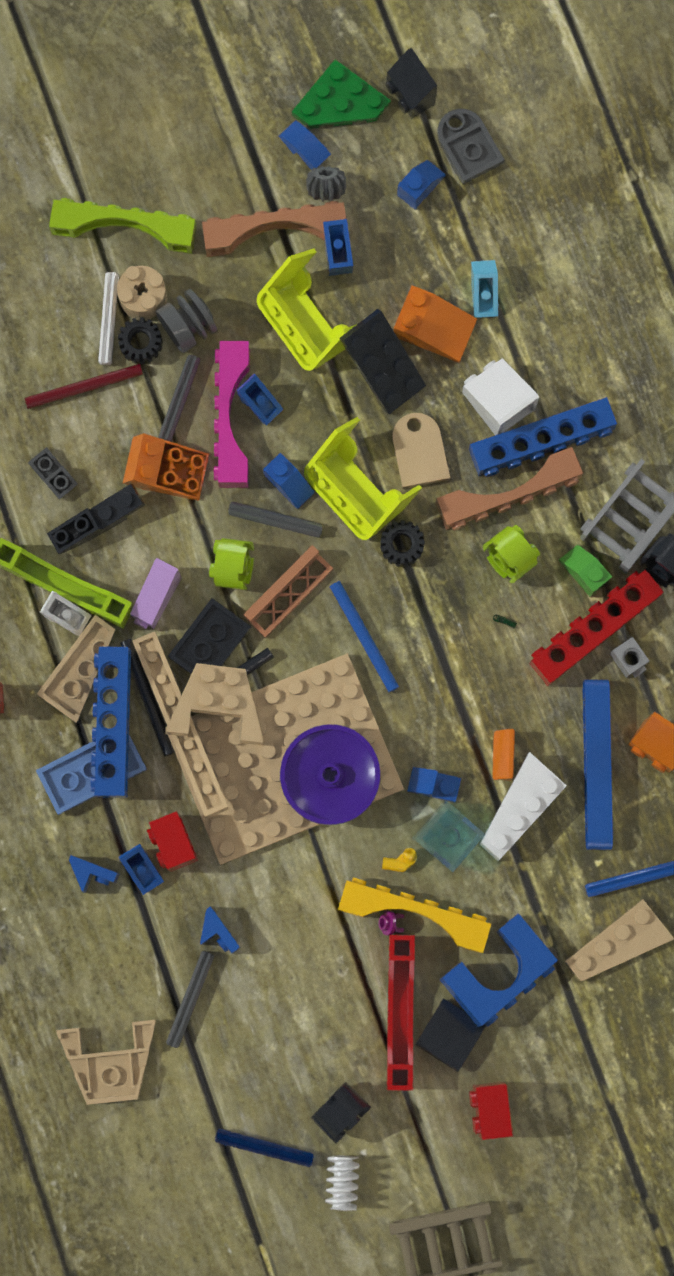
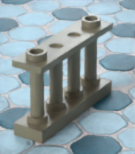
[388,1201,503,1276]

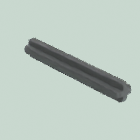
[158,355,200,442]
[228,502,323,538]
[166,951,214,1048]

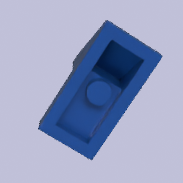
[237,374,283,426]
[407,767,461,803]
[118,844,164,895]
[69,855,120,893]
[200,906,241,954]

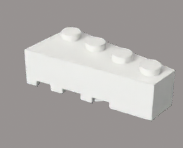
[479,752,567,861]

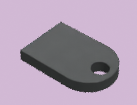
[437,109,505,184]

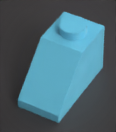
[471,260,498,318]

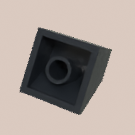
[385,48,437,119]

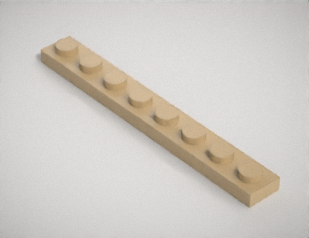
[133,631,229,819]

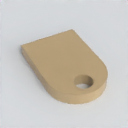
[392,413,450,489]

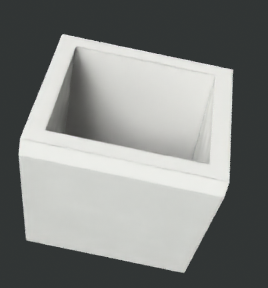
[462,358,539,435]

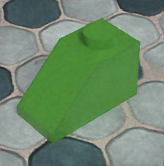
[559,544,612,597]

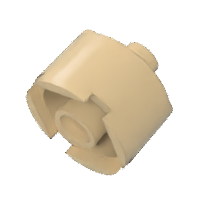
[117,266,167,321]

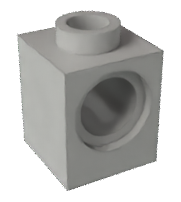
[610,637,649,678]

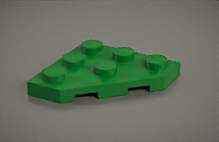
[291,59,391,129]

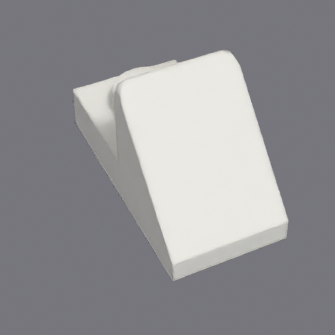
[40,591,92,636]

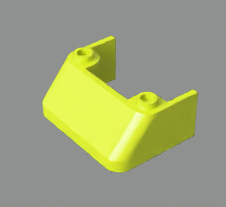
[257,248,357,371]
[304,417,422,540]

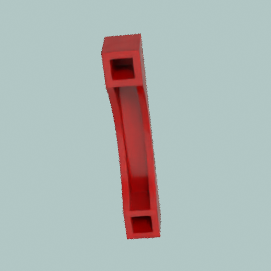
[387,935,415,1091]

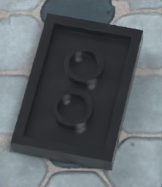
[168,598,251,674]

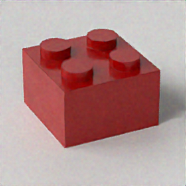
[147,811,198,872]
[469,1082,513,1140]

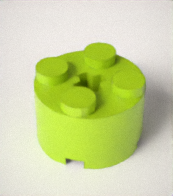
[483,525,540,583]
[209,538,254,590]

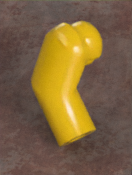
[382,848,417,872]

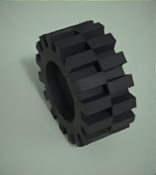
[118,317,163,364]
[380,520,425,567]

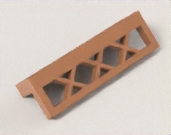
[244,545,333,638]

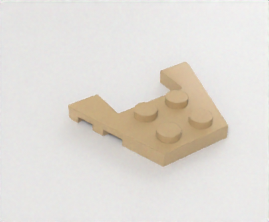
[165,663,263,745]
[56,1020,156,1105]

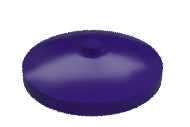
[280,724,381,825]

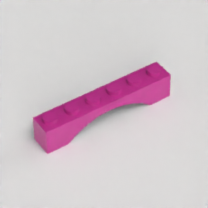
[214,341,250,488]

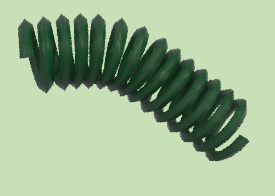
[493,614,517,629]

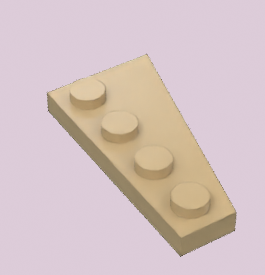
[37,615,115,723]
[564,899,674,982]

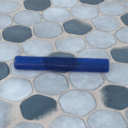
[215,1129,314,1167]

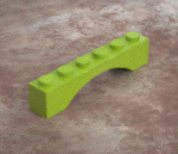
[49,198,197,254]
[0,538,134,629]

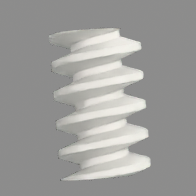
[325,1155,359,1211]

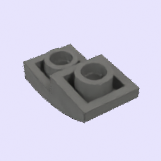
[28,447,78,500]

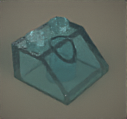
[412,801,485,872]

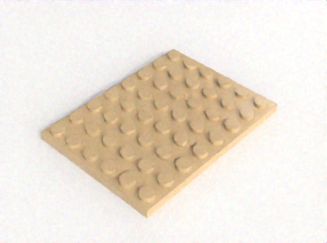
[165,653,404,865]

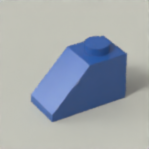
[397,160,446,210]
[323,219,353,276]
[263,453,315,510]

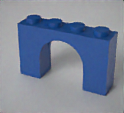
[440,913,558,1027]

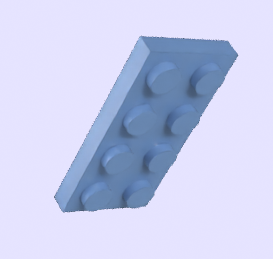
[36,734,147,815]

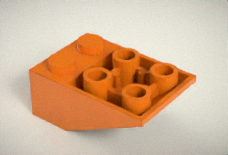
[123,433,209,500]

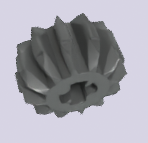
[306,165,346,202]

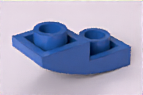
[279,120,331,170]

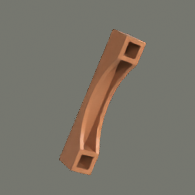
[202,201,346,257]
[435,447,583,531]

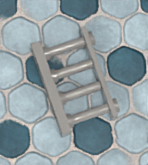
[580,459,674,573]

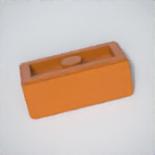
[492,729,515,781]

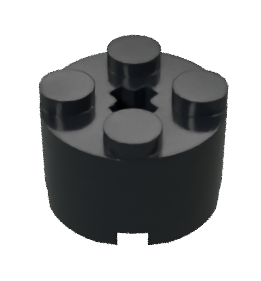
[640,533,674,591]
[311,1082,371,1144]

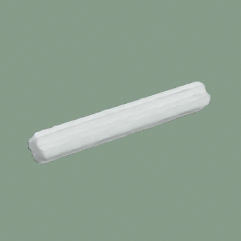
[98,272,119,365]

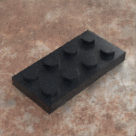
[339,309,426,415]

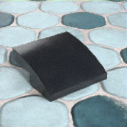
[415,998,486,1072]

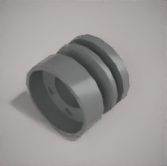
[155,289,217,353]

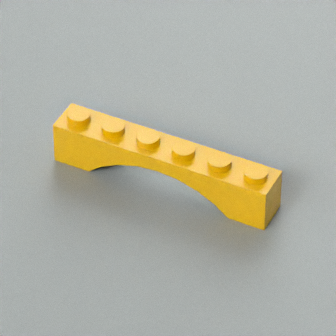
[338,878,491,954]

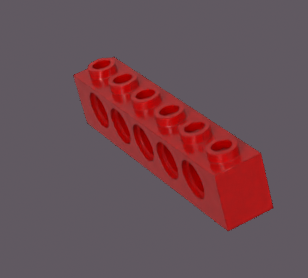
[529,570,664,686]

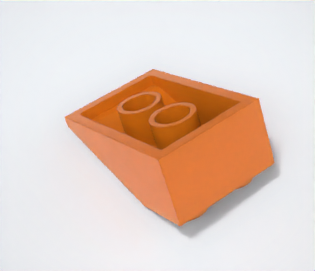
[393,285,477,363]
[628,712,674,773]

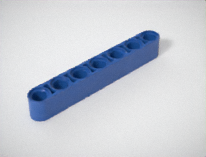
[583,680,613,850]

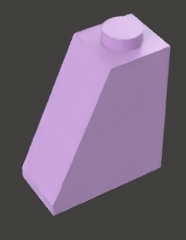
[130,558,182,629]

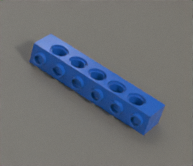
[469,397,617,477]
[90,647,131,798]

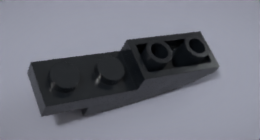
[47,484,145,554]

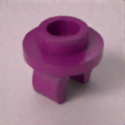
[379,910,404,936]

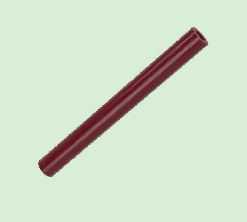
[24,364,143,409]

